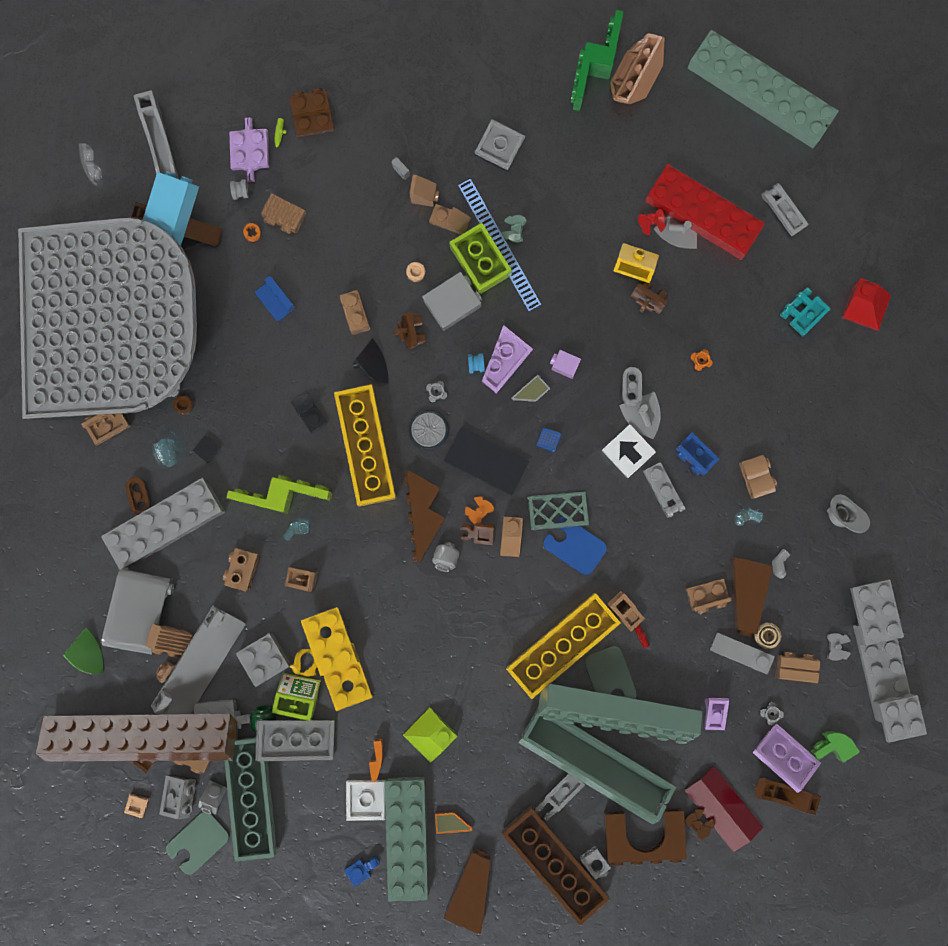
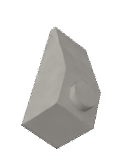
[710,633,775,674]

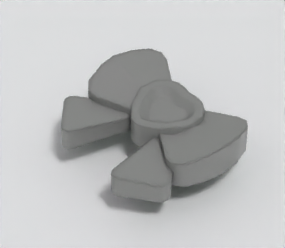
[827,633,851,661]

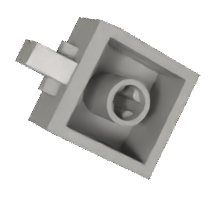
[194,699,251,741]

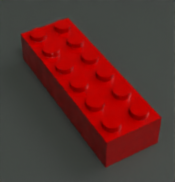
[645,164,765,260]

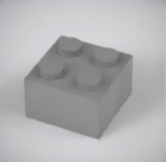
[236,632,291,687]

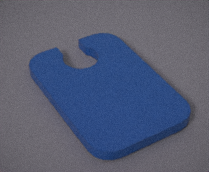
[543,517,606,575]

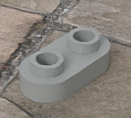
[622,367,642,406]

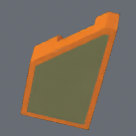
[435,812,472,834]

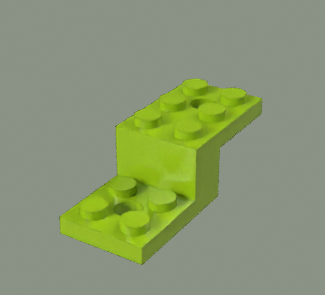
[226,475,333,514]

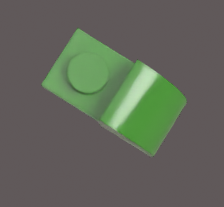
[810,731,860,763]

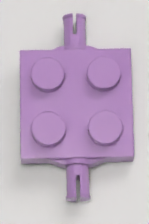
[229,117,269,182]

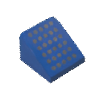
[536,428,561,452]

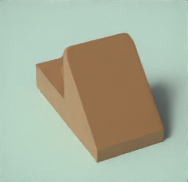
[429,204,471,235]

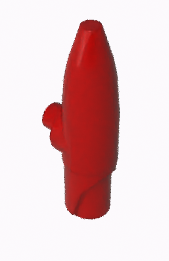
[634,625,650,649]

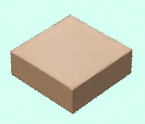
[124,793,150,818]

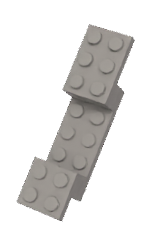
[850,580,927,743]

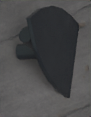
[353,338,388,384]

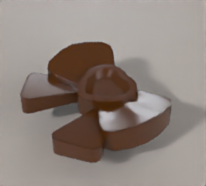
[685,809,714,840]

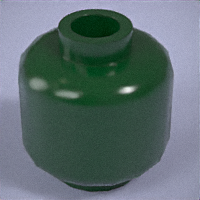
[251,705,276,732]

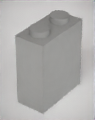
[422,272,482,331]

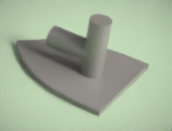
[654,216,697,249]
[619,391,661,439]

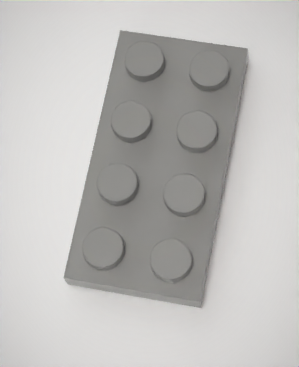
[255,720,334,761]

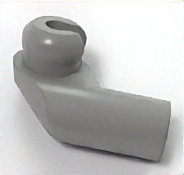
[772,549,790,579]

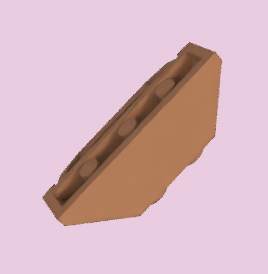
[610,33,665,104]

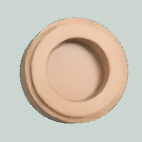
[406,262,425,282]

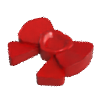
[638,209,666,235]

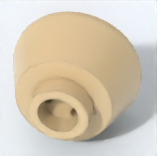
[755,623,781,649]

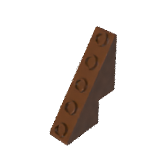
[131,202,222,246]
[404,470,445,563]

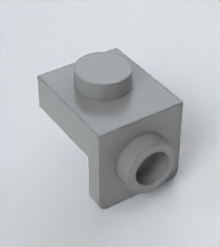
[198,780,227,815]

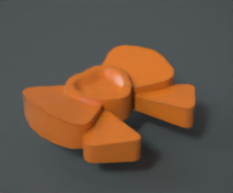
[465,496,494,525]

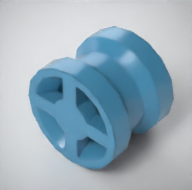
[468,353,485,374]

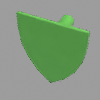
[63,628,103,674]

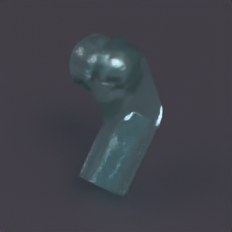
[734,508,763,526]
[282,522,310,542]

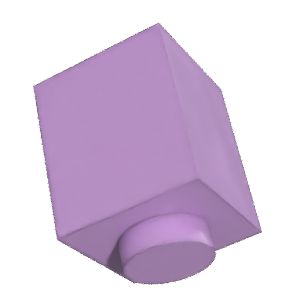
[550,350,581,379]

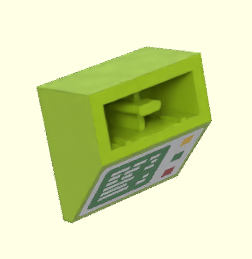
[272,672,321,721]

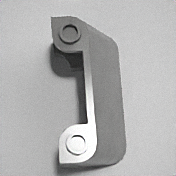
[101,569,174,655]

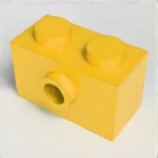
[614,243,659,283]

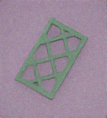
[527,491,589,530]

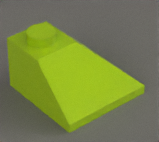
[403,707,458,763]

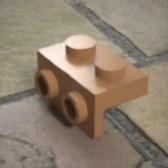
[81,413,130,445]

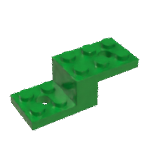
[570,10,624,111]

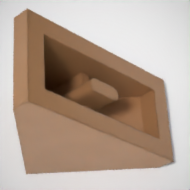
[285,567,318,592]

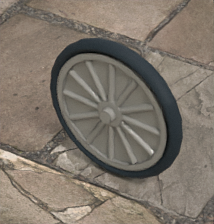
[408,410,449,450]

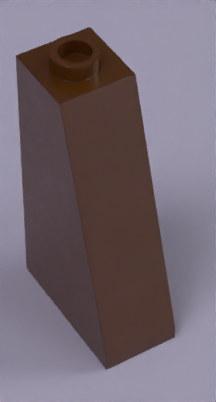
[731,557,773,637]
[444,849,490,935]

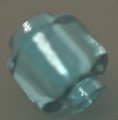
[151,438,180,468]

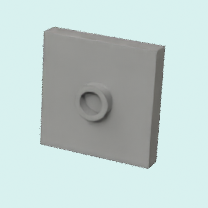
[475,119,525,170]

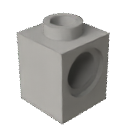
[580,846,611,880]

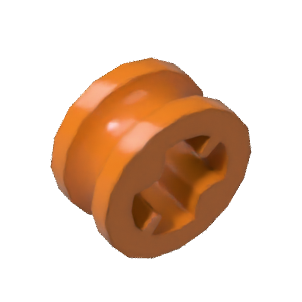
[243,223,261,242]

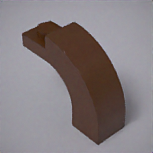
[754,777,821,815]

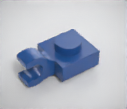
[344,856,380,887]

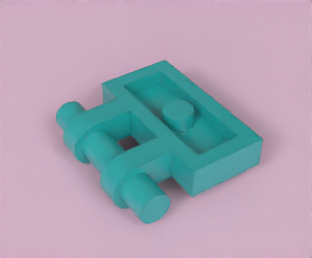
[780,287,830,337]

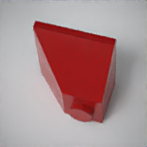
[842,278,891,331]

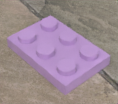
[753,723,821,793]

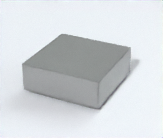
[392,157,410,180]

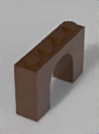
[604,808,687,866]

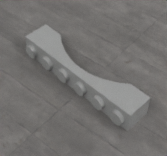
[133,90,179,179]

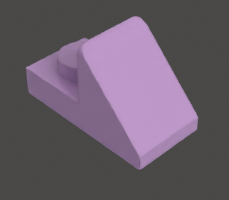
[704,698,729,730]

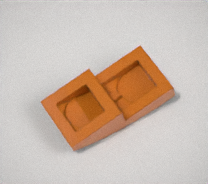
[369,739,383,782]

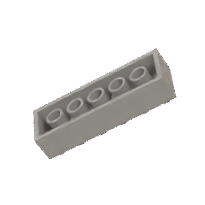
[101,478,225,569]

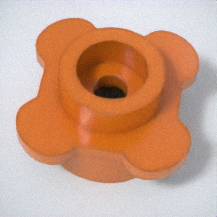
[691,349,713,371]

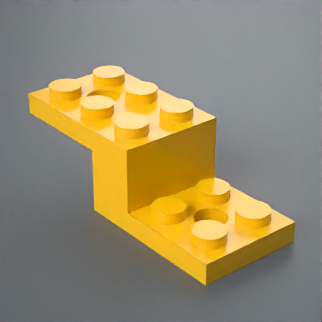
[301,607,373,711]

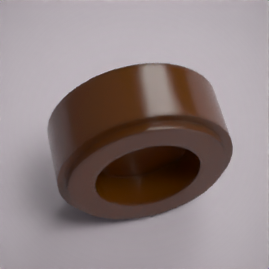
[173,395,194,415]

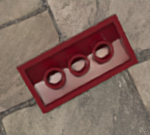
[684,766,763,852]

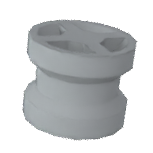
[230,179,249,200]

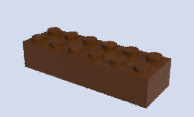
[502,805,610,926]

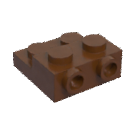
[289,88,334,138]

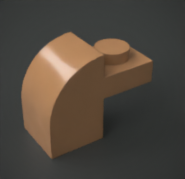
[606,591,645,631]

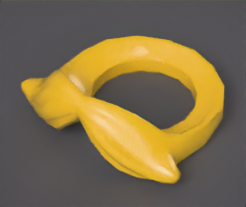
[290,649,317,677]

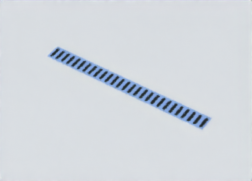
[458,179,541,311]

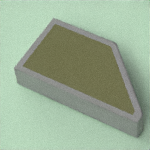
[511,375,550,402]

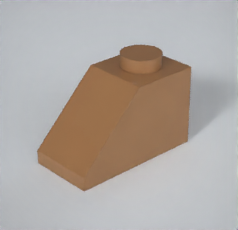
[410,175,440,207]
[500,517,523,557]

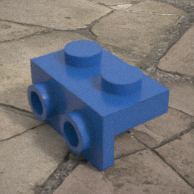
[676,432,719,476]

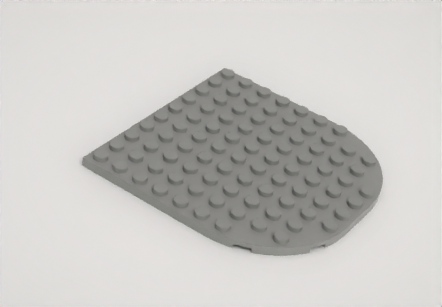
[18,218,197,419]

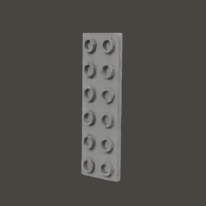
[151,605,245,715]

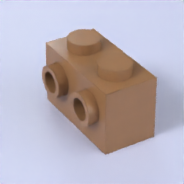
[223,548,260,592]

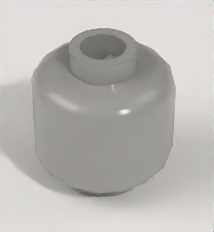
[432,542,460,572]

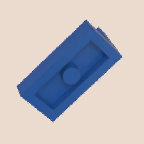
[254,276,296,322]

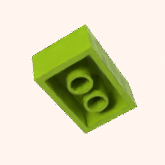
[449,223,512,294]

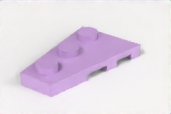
[482,325,533,394]

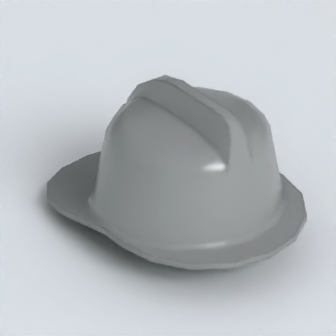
[827,494,870,533]

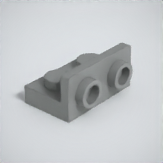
[159,775,196,819]

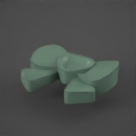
[501,215,527,242]

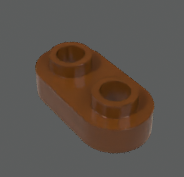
[125,477,151,515]

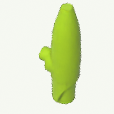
[275,118,286,148]

